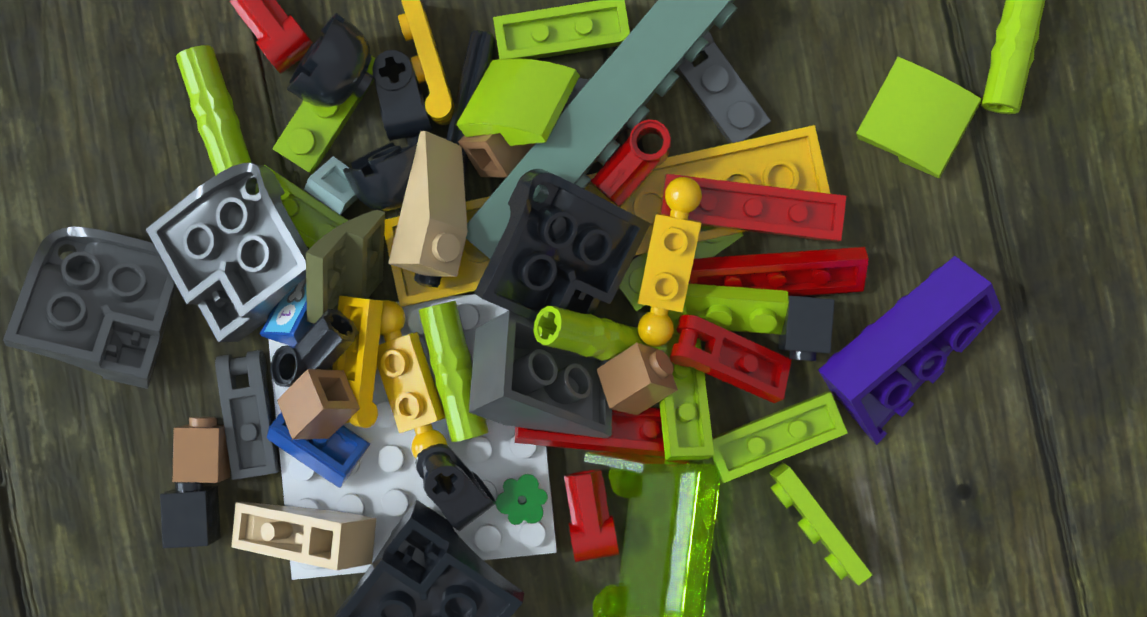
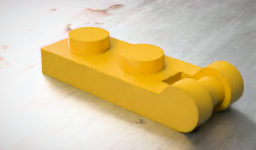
[398,0,454,125]
[333,296,383,428]

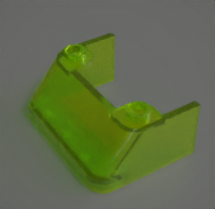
[584,452,720,617]

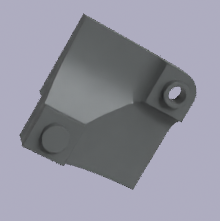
[146,163,308,342]
[3,226,176,389]

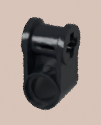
[372,50,433,141]
[415,444,496,531]

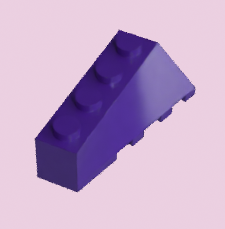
[818,256,1001,445]

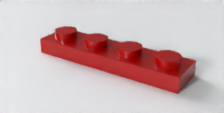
[660,174,847,242]
[689,247,869,296]
[514,407,665,457]

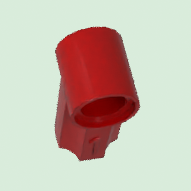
[230,0,313,74]
[591,119,671,208]
[564,469,619,562]

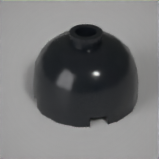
[287,12,373,108]
[343,135,419,215]

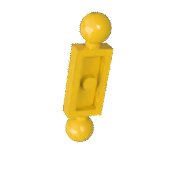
[638,177,702,347]
[377,300,448,459]

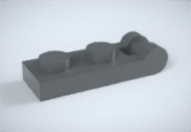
[676,31,771,144]
[215,349,281,480]

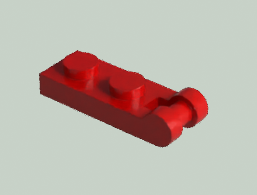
[670,315,792,403]

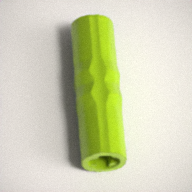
[981,0,1045,114]
[176,45,251,175]
[419,301,489,442]
[533,306,655,361]

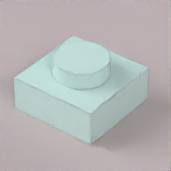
[304,156,358,215]

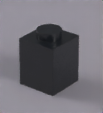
[778,296,834,361]
[160,482,221,548]

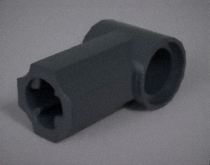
[270,309,359,387]

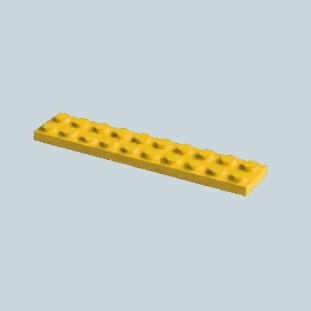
[384,125,830,307]

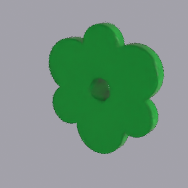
[496,474,548,525]

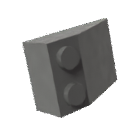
[469,311,612,438]

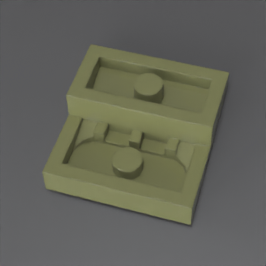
[306,210,385,324]

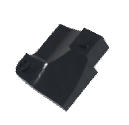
[474,169,651,321]
[334,500,525,617]

